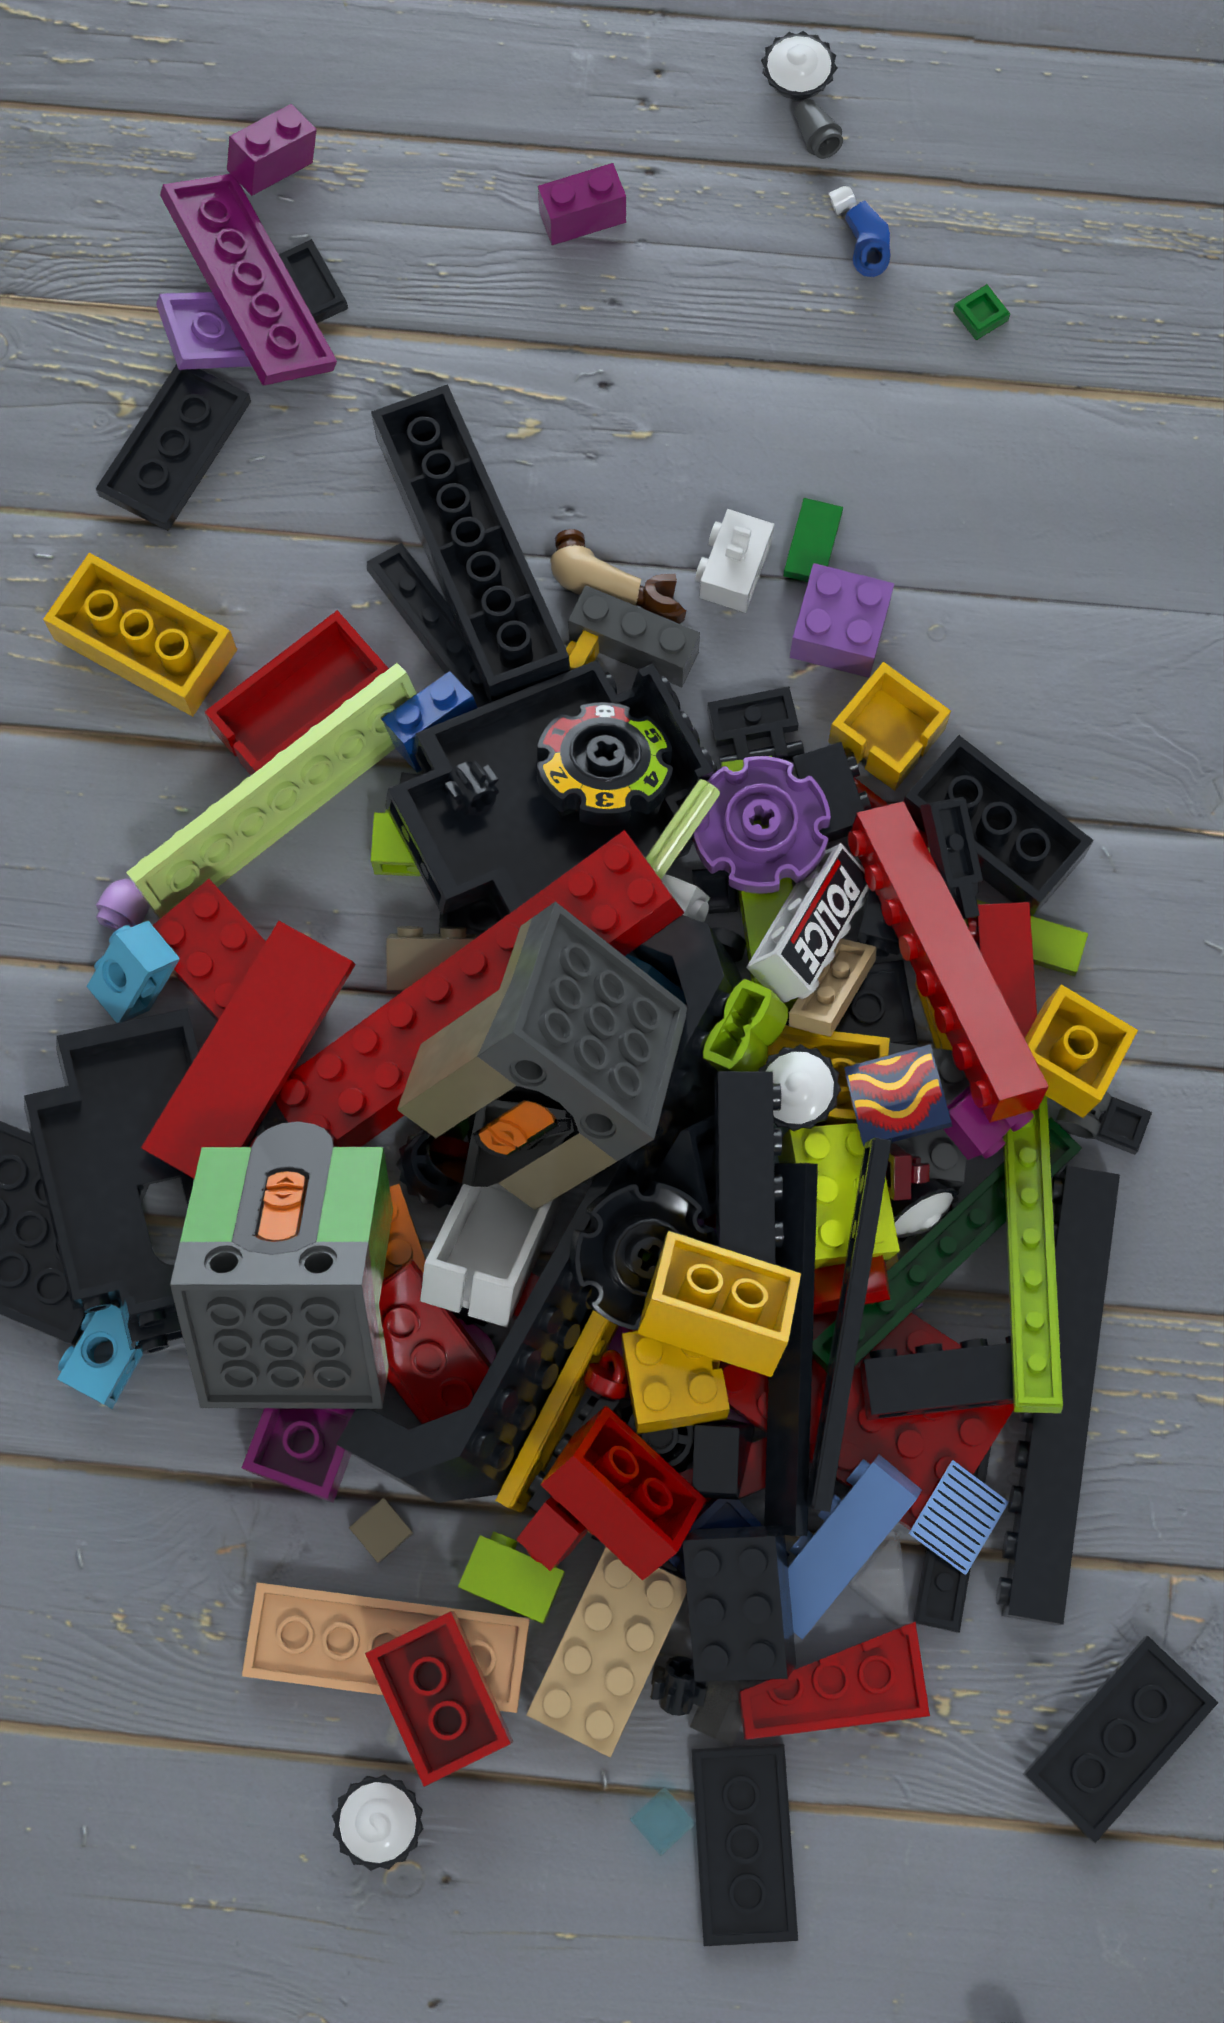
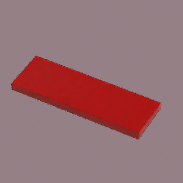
[141,921,356,1179]

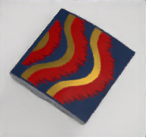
[844,1044,953,1147]

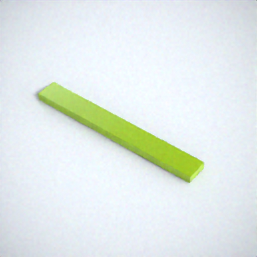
[1003,1096,1063,1413]

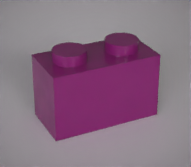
[227,104,317,196]
[538,163,626,246]

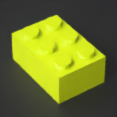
[778,1123,900,1269]

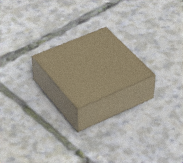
[349,1498,414,1563]

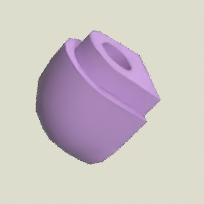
[96,878,149,931]

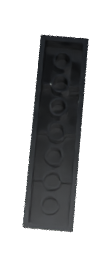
[371,384,570,703]

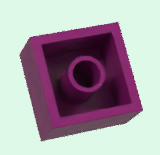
[241,1408,355,1503]

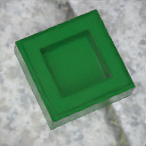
[953,284,1010,340]

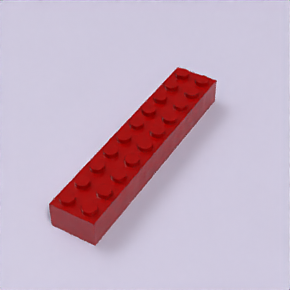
[275,830,685,1169]

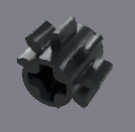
[444,761,499,815]
[650,1656,708,1716]

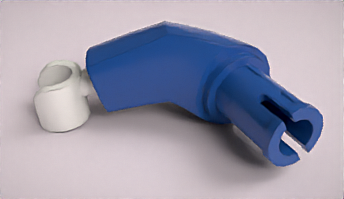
[829,186,891,277]

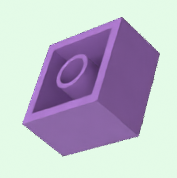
[789,563,895,678]

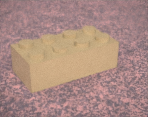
[526,1547,687,1758]

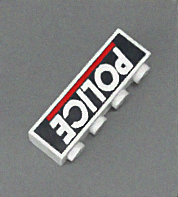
[746,843,869,1003]

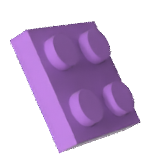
[156,292,252,370]

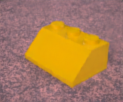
[637,1231,801,1377]

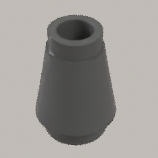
[794,99,843,159]

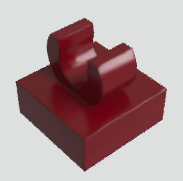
[886,1143,930,1201]

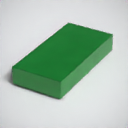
[783,498,843,582]

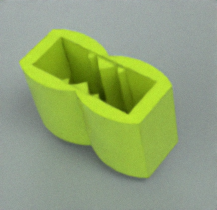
[703,979,788,1072]

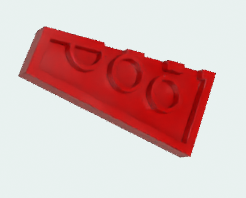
[738,1621,930,1740]

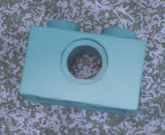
[86,921,180,1023]
[57,1304,143,1409]

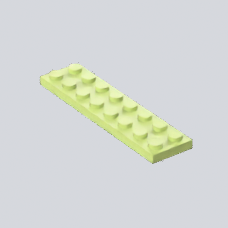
[126,663,417,919]

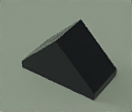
[692,1421,755,1500]

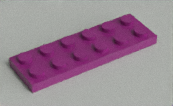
[160,174,337,386]

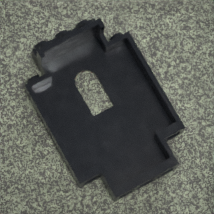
[385,660,718,919]
[24,1008,276,1354]

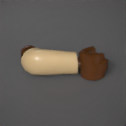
[550,529,687,624]

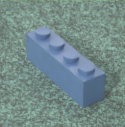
[788,1454,922,1640]

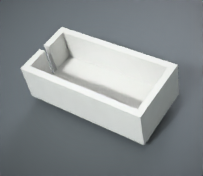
[420,1145,562,1328]

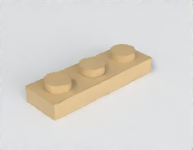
[789,938,876,1037]

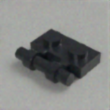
[707,686,804,768]

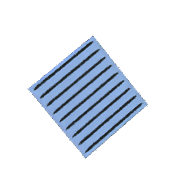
[908,1460,1009,1575]

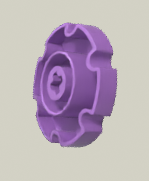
[692,756,831,894]

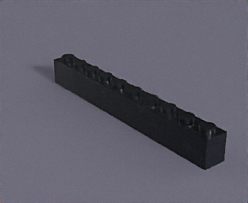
[996,1165,1120,1626]

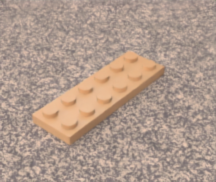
[242,1582,530,1713]

